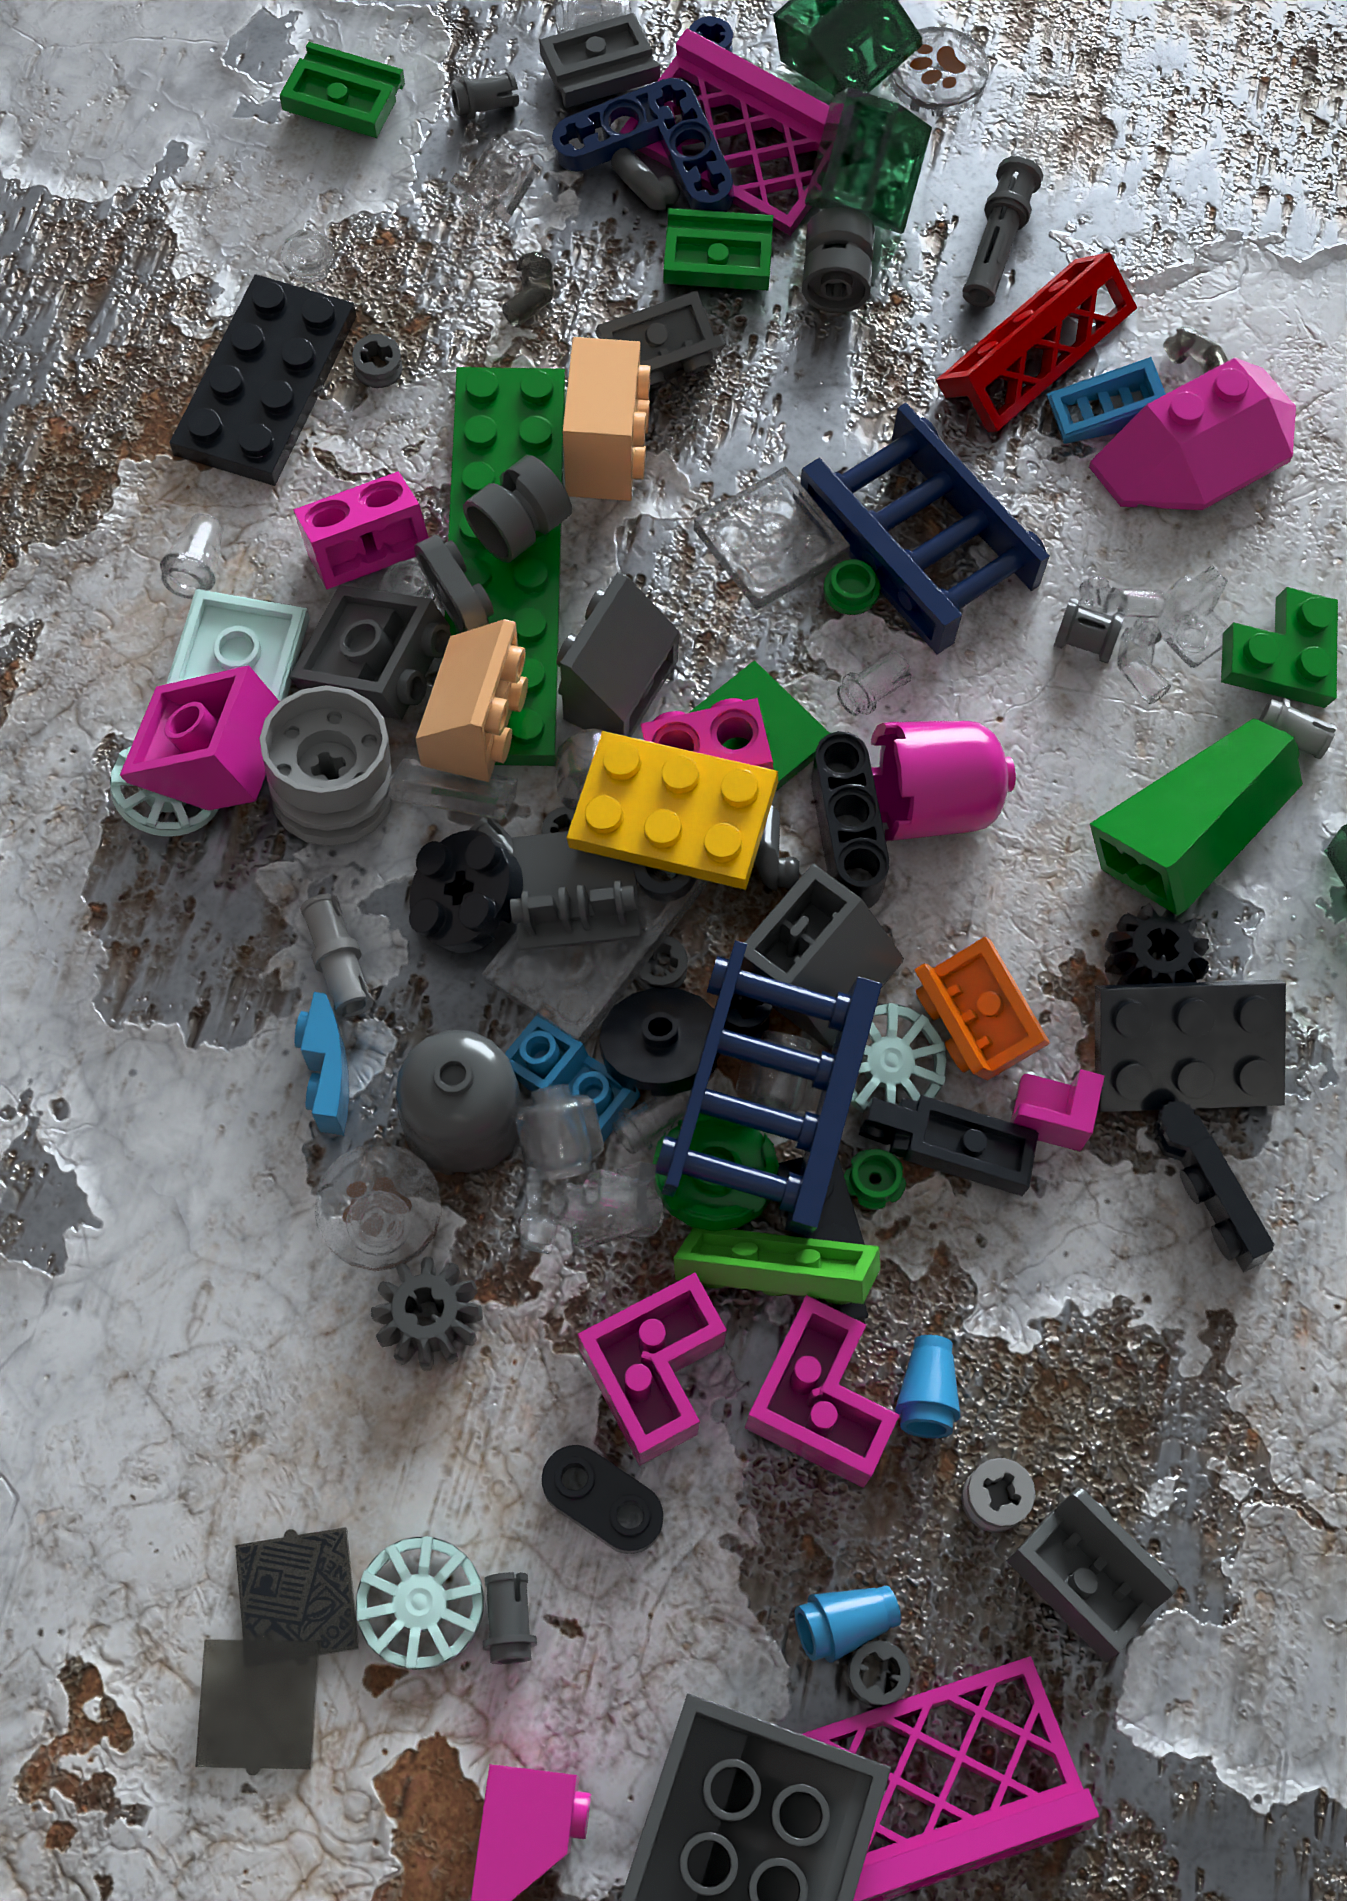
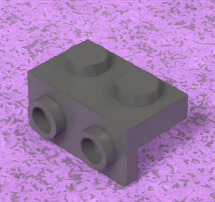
[595,290,726,391]
[1006,1487,1179,1663]

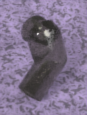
[502,251,554,327]
[1163,326,1229,374]

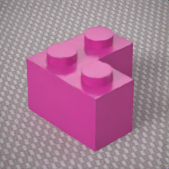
[578,1273,727,1466]
[745,1295,900,1488]

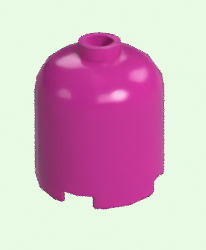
[871,721,1016,841]

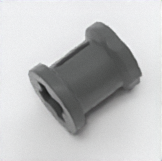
[1054,597,1125,663]

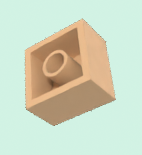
[563,337,651,501]

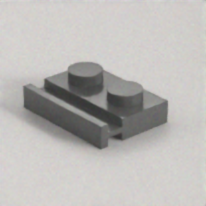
[539,13,660,108]

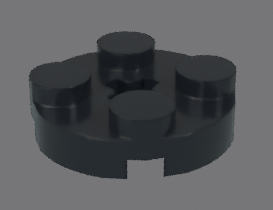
[409,830,523,953]

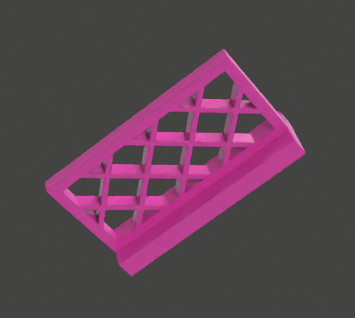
[619,28,859,236]
[802,1656,1100,1901]

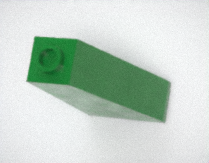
[1089,718,1303,916]

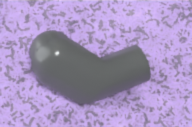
[611,148,680,211]
[755,806,800,892]

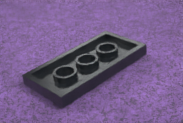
[169,274,357,486]

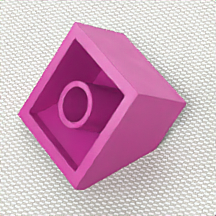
[120,665,280,811]
[471,1764,591,1901]

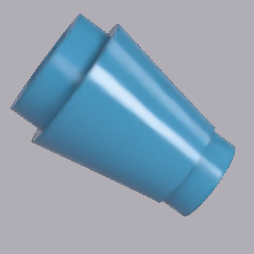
[895,1335,961,1439]
[795,1585,901,1663]

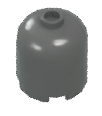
[395,1030,524,1175]

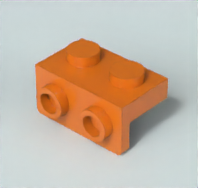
[914,936,1050,1081]

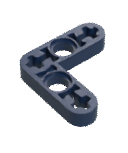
[552,78,734,212]

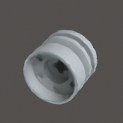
[259,685,394,846]

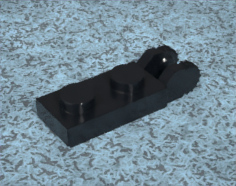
[1153,1099,1275,1273]

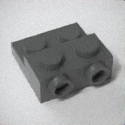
[289,585,451,720]

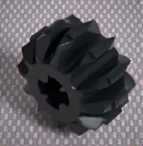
[1104,903,1209,985]

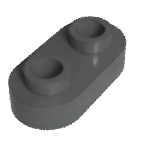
[414,535,494,633]

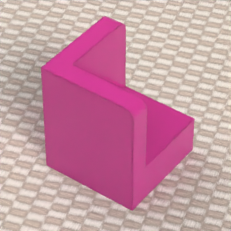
[1010,1069,1105,1152]

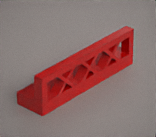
[935,252,1137,432]

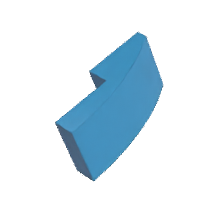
[294,992,349,1136]
[505,1015,641,1143]

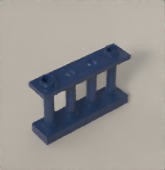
[798,403,1050,655]
[654,940,882,1237]

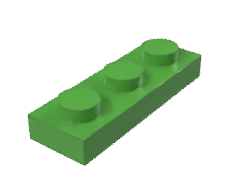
[673,1227,880,1304]

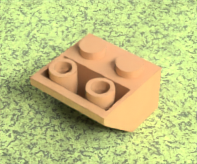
[416,619,528,782]

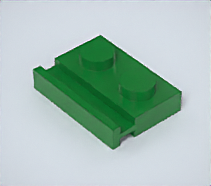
[279,42,405,138]
[663,208,773,291]

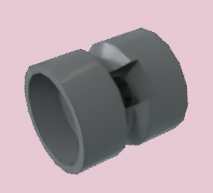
[802,207,875,313]
[463,455,572,563]

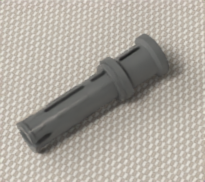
[962,156,1043,307]

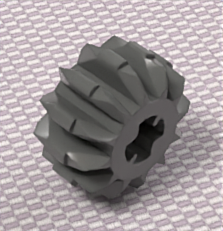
[371,1256,483,1371]

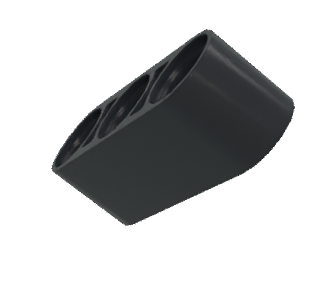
[811,731,889,908]

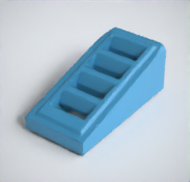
[1047,357,1166,444]

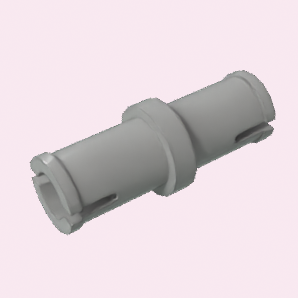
[300,893,373,1017]

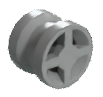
[961,1458,1036,1533]

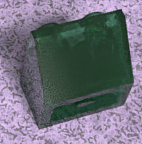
[773,0,923,108]
[804,87,932,234]

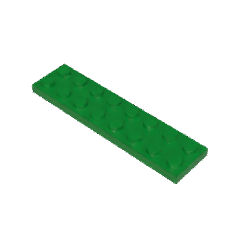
[442,367,565,766]

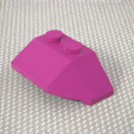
[1089,358,1296,510]

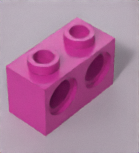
[293,471,429,590]
[641,698,774,770]

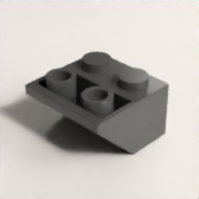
[556,572,679,737]
[740,863,904,1051]

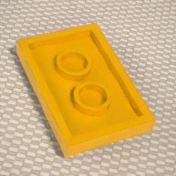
[566,731,778,890]

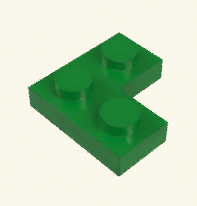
[1221,587,1338,708]

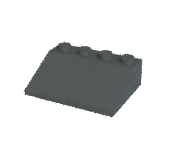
[620,1693,891,1901]

